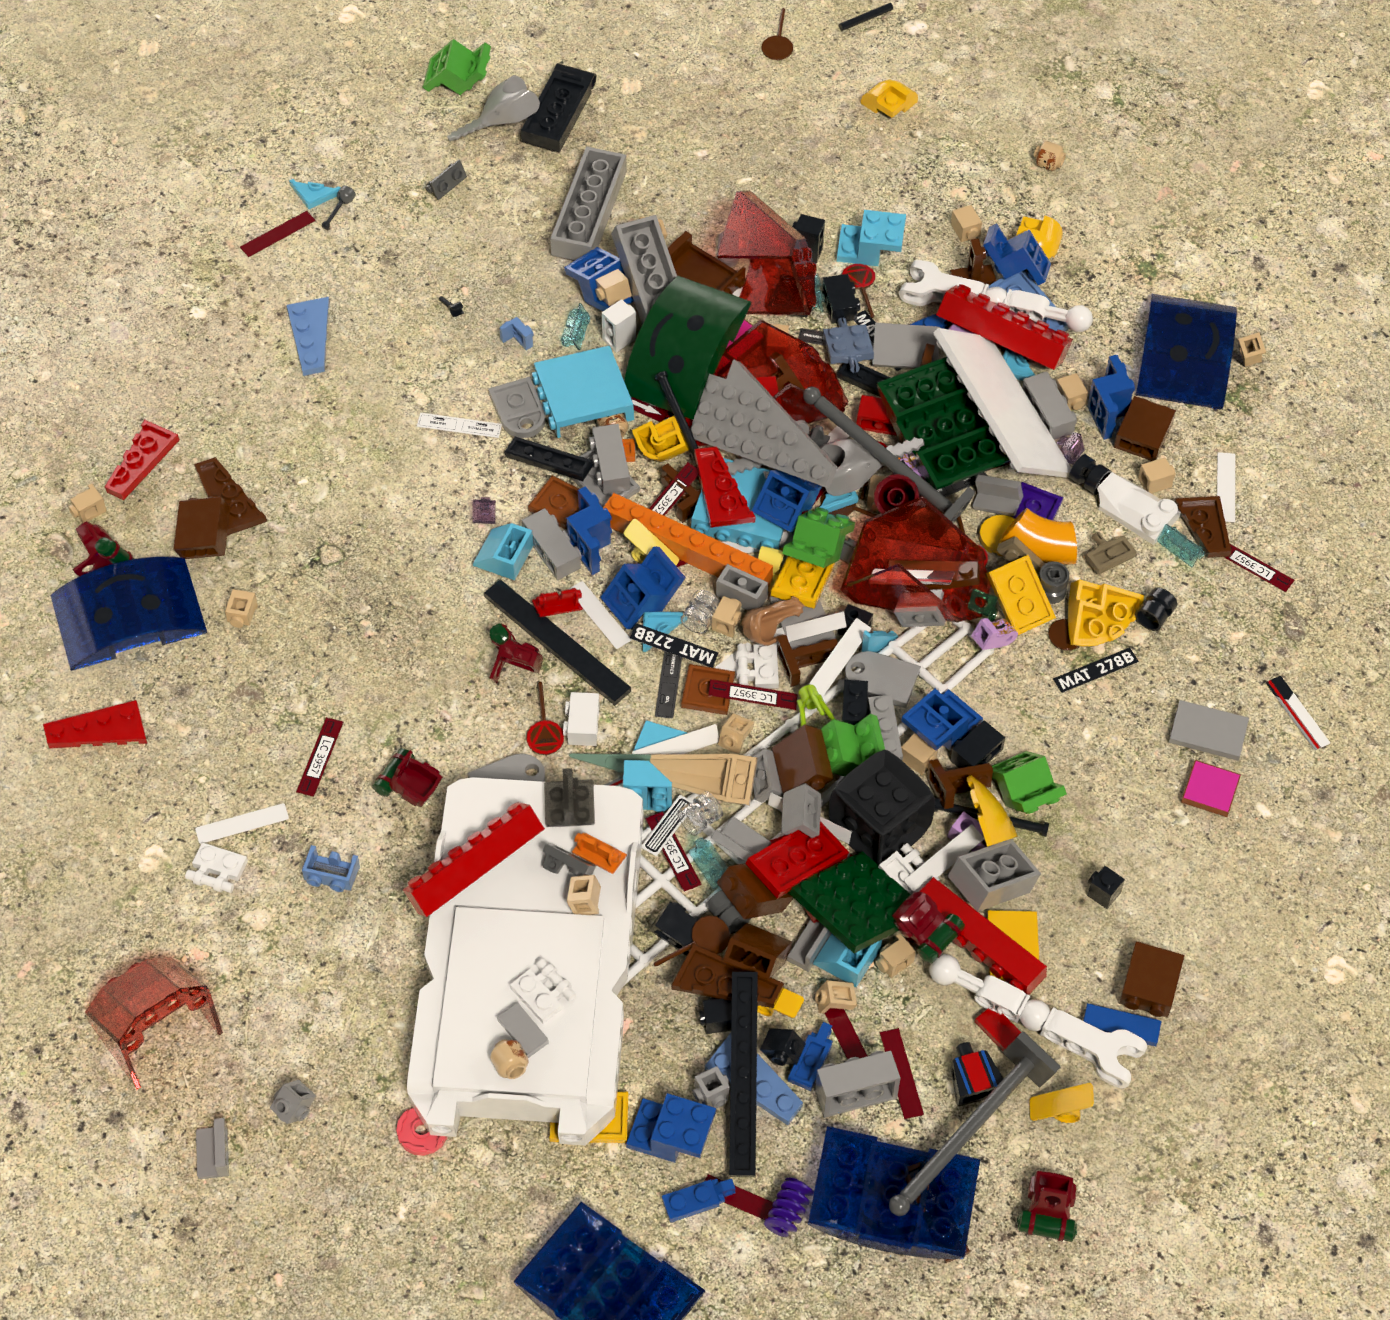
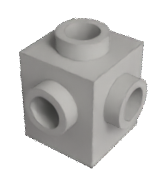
[692,1066,731,1108]
[270,1080,316,1124]

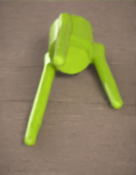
[797,685,836,727]

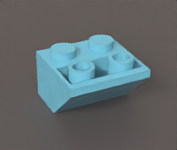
[473,523,533,580]
[623,760,672,812]
[813,934,882,988]

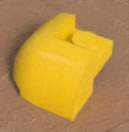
[861,79,918,118]
[1016,216,1063,259]
[632,416,689,462]

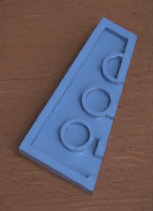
[989,270,1069,331]
[287,297,330,376]
[705,1033,803,1125]

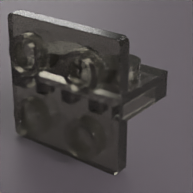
[544,768,595,827]

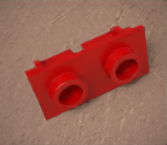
[532,588,583,617]

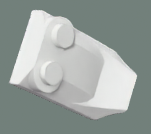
[1097,472,1181,545]

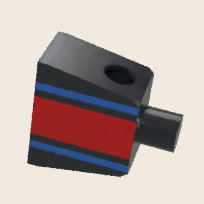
[951,1042,1004,1107]

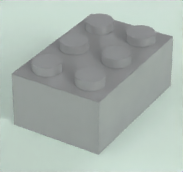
[948,839,1041,912]
[815,1051,900,1118]

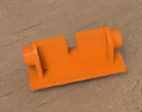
[572,833,627,874]

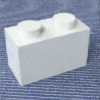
[602,299,636,353]
[563,692,600,746]

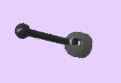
[322,185,356,229]

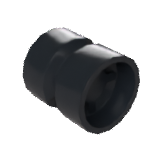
[1069,454,1112,495]
[1135,587,1178,631]

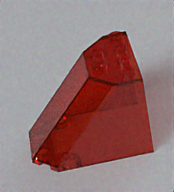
[717,190,817,315]
[714,319,849,424]
[840,496,992,623]
[85,957,223,1089]

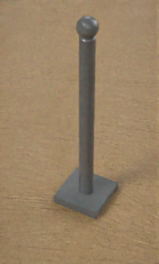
[803,387,975,539]
[889,1031,1061,1216]

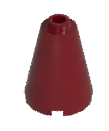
[874,474,920,520]

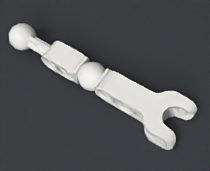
[899,260,1093,332]
[929,954,1147,1089]

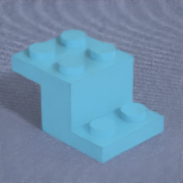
[836,210,906,266]

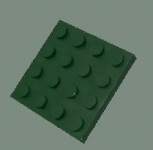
[789,851,911,954]

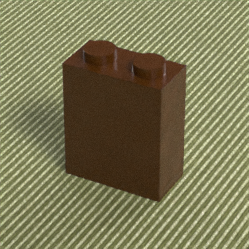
[1114,396,1176,461]
[173,496,230,560]
[772,724,834,795]
[717,864,794,920]
[723,923,792,980]
[1119,941,1185,1018]

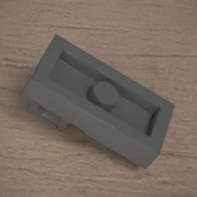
[543,843,596,876]

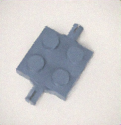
[823,318,874,373]

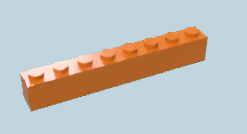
[603,493,773,587]

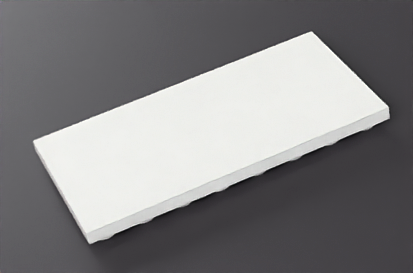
[933,328,1072,478]

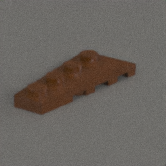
[194,457,267,536]
[887,560,980,598]
[671,944,784,1008]

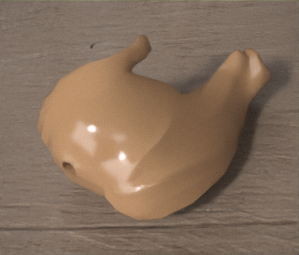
[741,596,804,646]

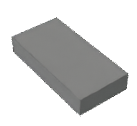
[497,1002,549,1058]

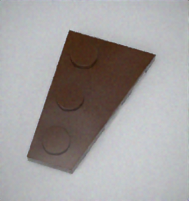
[1175,496,1231,558]

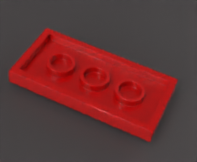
[745,821,849,899]

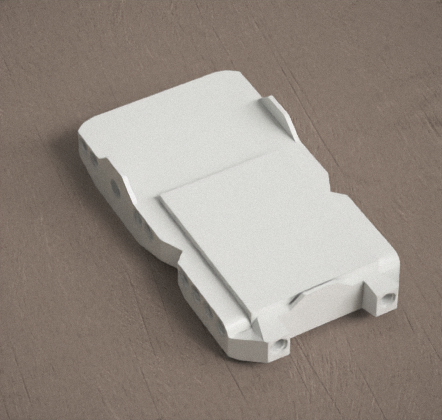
[407,777,644,1146]

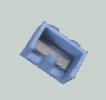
[302,845,360,892]

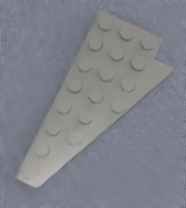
[690,360,837,489]

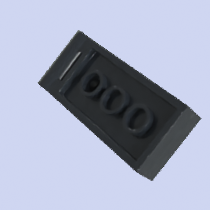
[521,63,597,153]

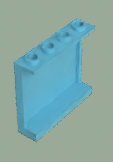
[531,345,634,438]
[691,458,784,550]

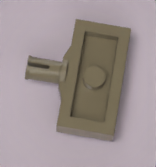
[1085,532,1137,575]
[997,536,1045,573]

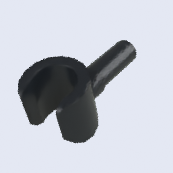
[439,296,464,317]

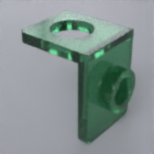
[967,589,998,622]

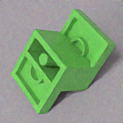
[423,39,491,95]
[782,507,856,568]
[821,714,885,777]
[991,751,1067,814]

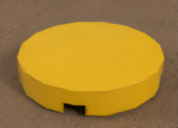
[979,515,1015,556]

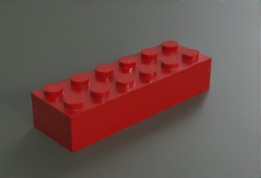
[936,284,1073,370]

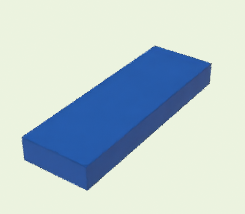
[1083,1003,1162,1047]

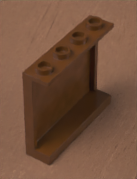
[668,231,746,295]

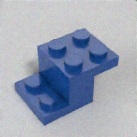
[983,223,1051,285]
[564,247,634,311]
[1087,355,1135,440]
[752,470,822,532]
[567,486,612,575]
[600,547,686,629]
[901,688,983,751]
[626,1093,716,1163]

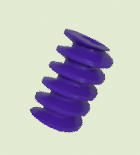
[764,1177,814,1237]

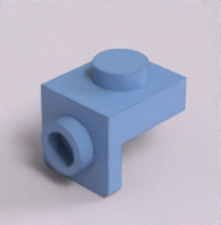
[499,317,534,350]

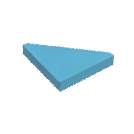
[289,179,341,209]
[1003,348,1035,381]
[819,491,859,513]
[643,612,686,652]
[862,630,899,653]
[634,720,687,751]

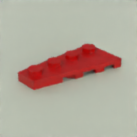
[105,419,180,500]
[694,447,756,528]
[43,700,147,748]

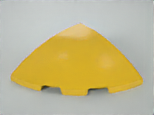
[1068,579,1145,647]
[967,775,1018,847]

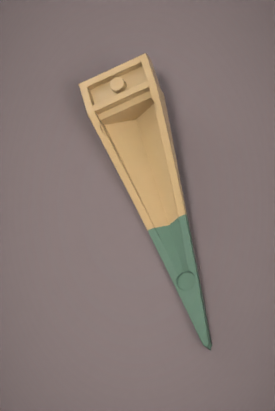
[569,753,758,806]

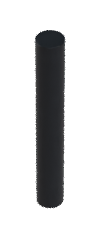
[838,2,893,31]

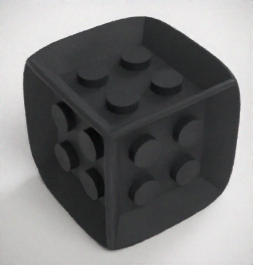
[829,750,935,865]

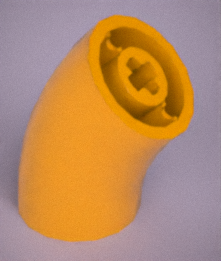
[999,508,1077,565]

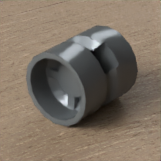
[1039,561,1070,604]
[707,890,751,934]

